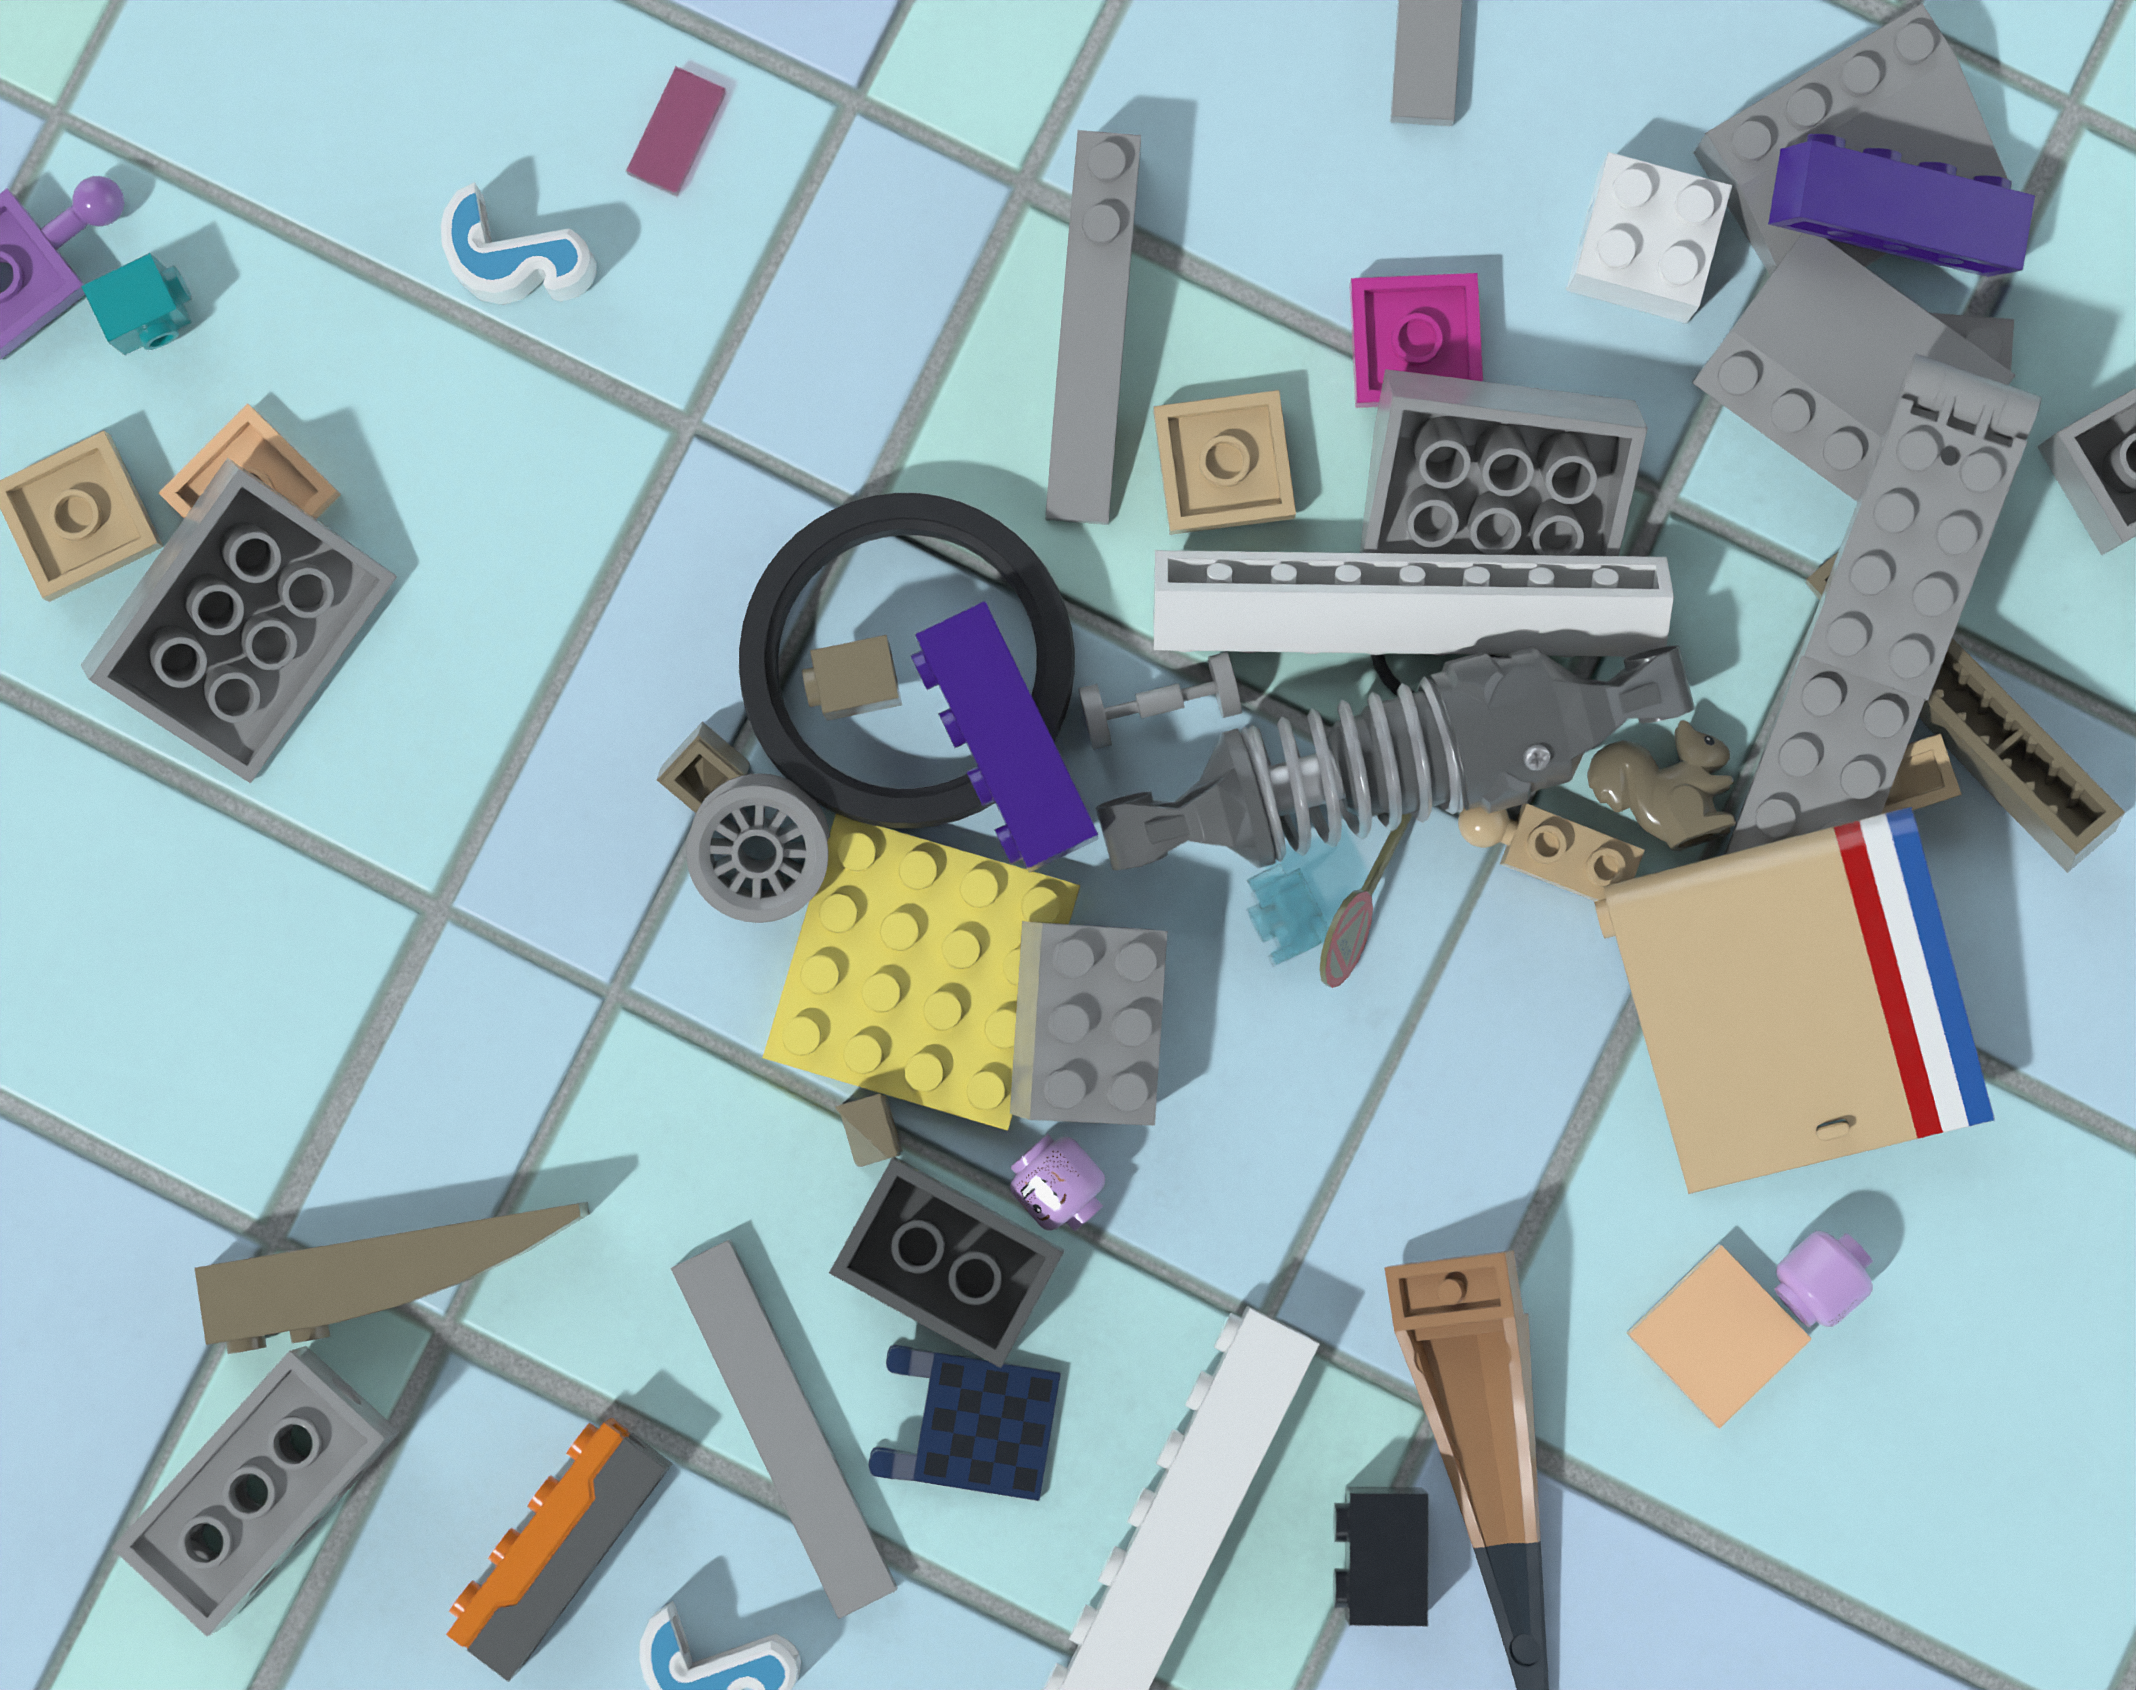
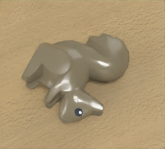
[1587,720,1736,851]

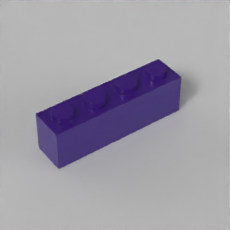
[1768,134,2035,277]
[910,601,1099,873]

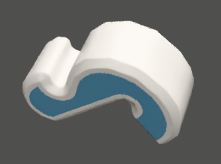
[441,182,597,305]
[639,1601,801,1690]

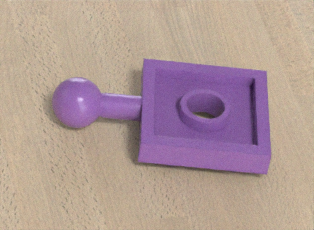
[0,176,124,360]

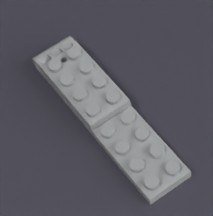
[1724,353,2041,855]

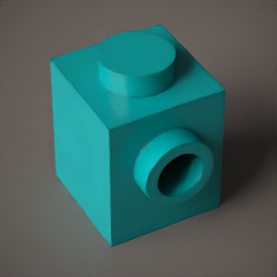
[81,253,192,355]

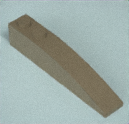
[1806,551,2125,873]
[194,1202,590,1354]

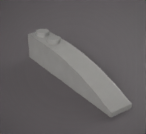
[1045,130,1141,525]

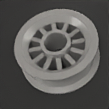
[686,774,830,923]

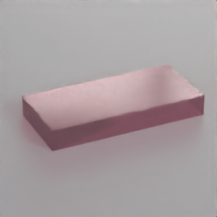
[626,66,727,197]

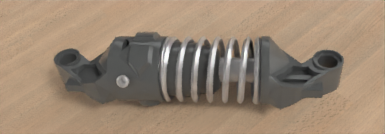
[1096,645,1695,870]

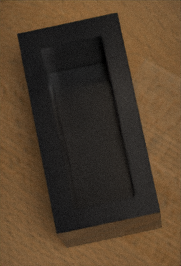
[1333,1487,1428,1626]

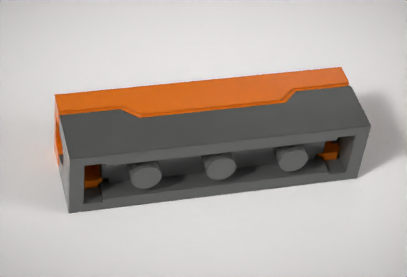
[446,1417,673,1682]

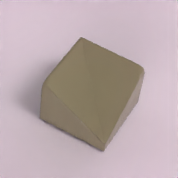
[657,721,750,813]
[835,1094,903,1167]

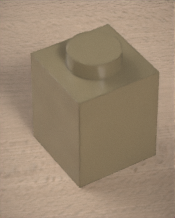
[802,635,902,721]

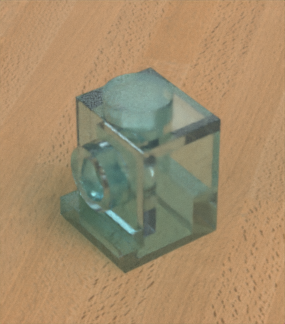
[1246,864,1329,967]

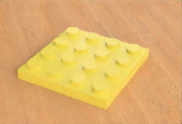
[762,814,1080,1131]

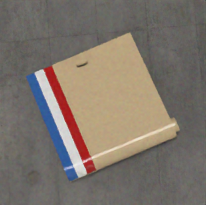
[1595,807,1995,1194]

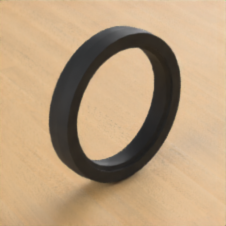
[739,493,1075,829]

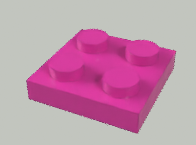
[1349,273,1483,408]

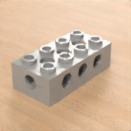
[112,1346,400,1637]

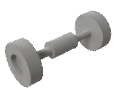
[1078,652,1242,750]

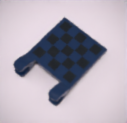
[868,1344,1061,1501]

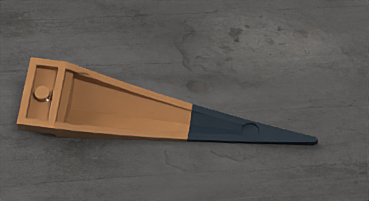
[1384,1250,1549,1690]

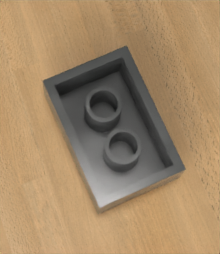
[829,1157,1064,1368]

